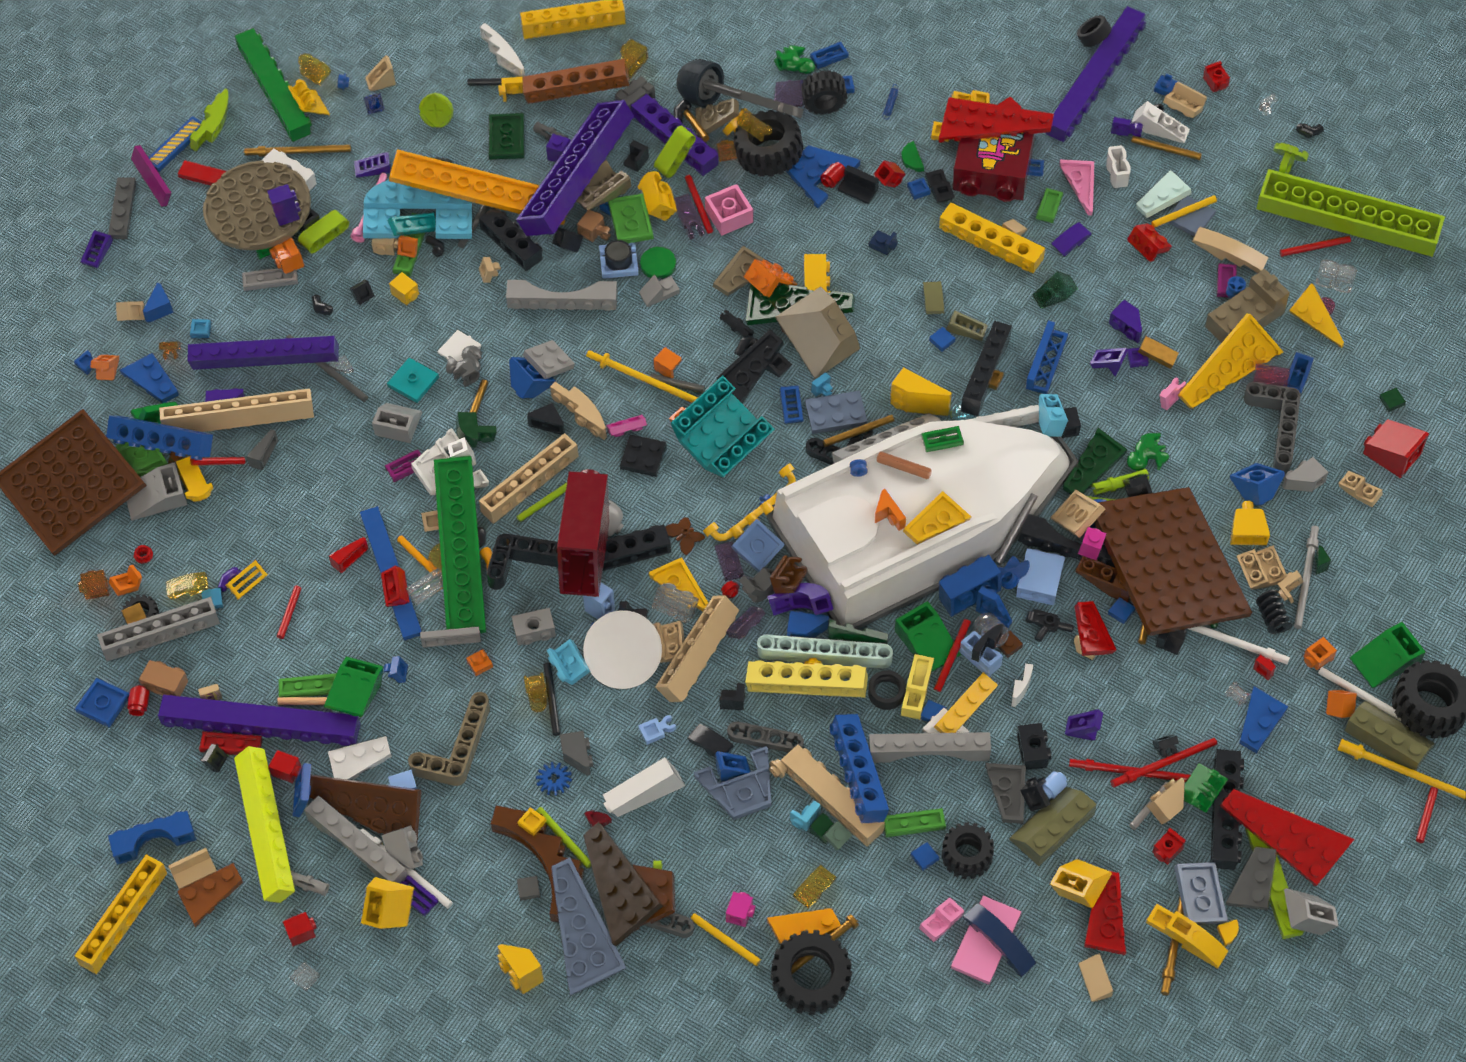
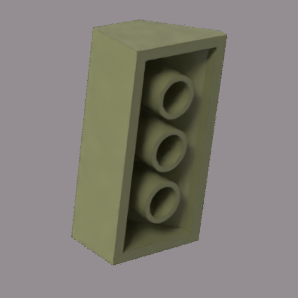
[1345,701,1435,771]
[1009,787,1097,866]

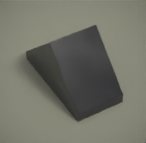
[527,403,565,435]

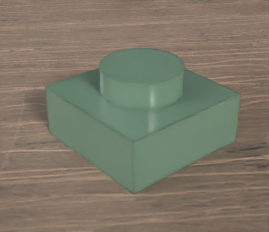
[823,821,852,851]

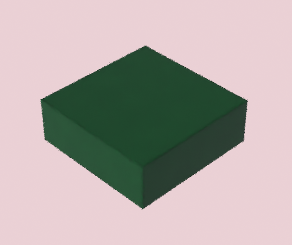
[1379,388,1406,412]

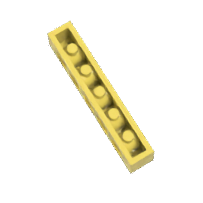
[745,660,868,698]

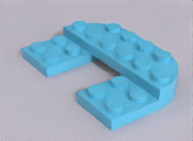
[363,179,472,239]

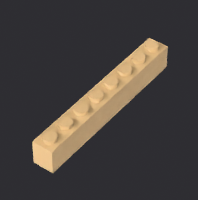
[159,389,314,432]

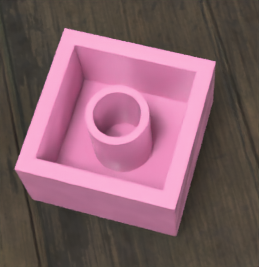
[705,184,753,236]

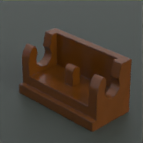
[770,555,808,594]

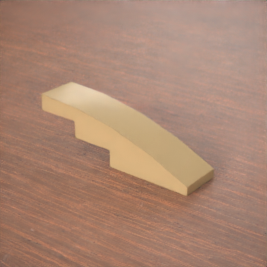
[1192,227,1268,273]

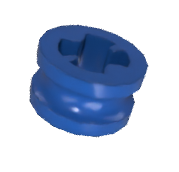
[850,459,868,477]

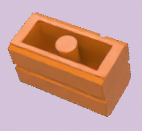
[269,237,304,274]

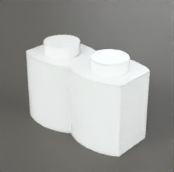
[1106,145,1131,188]

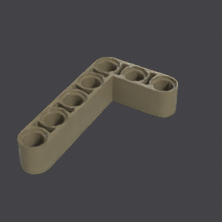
[408,692,490,786]

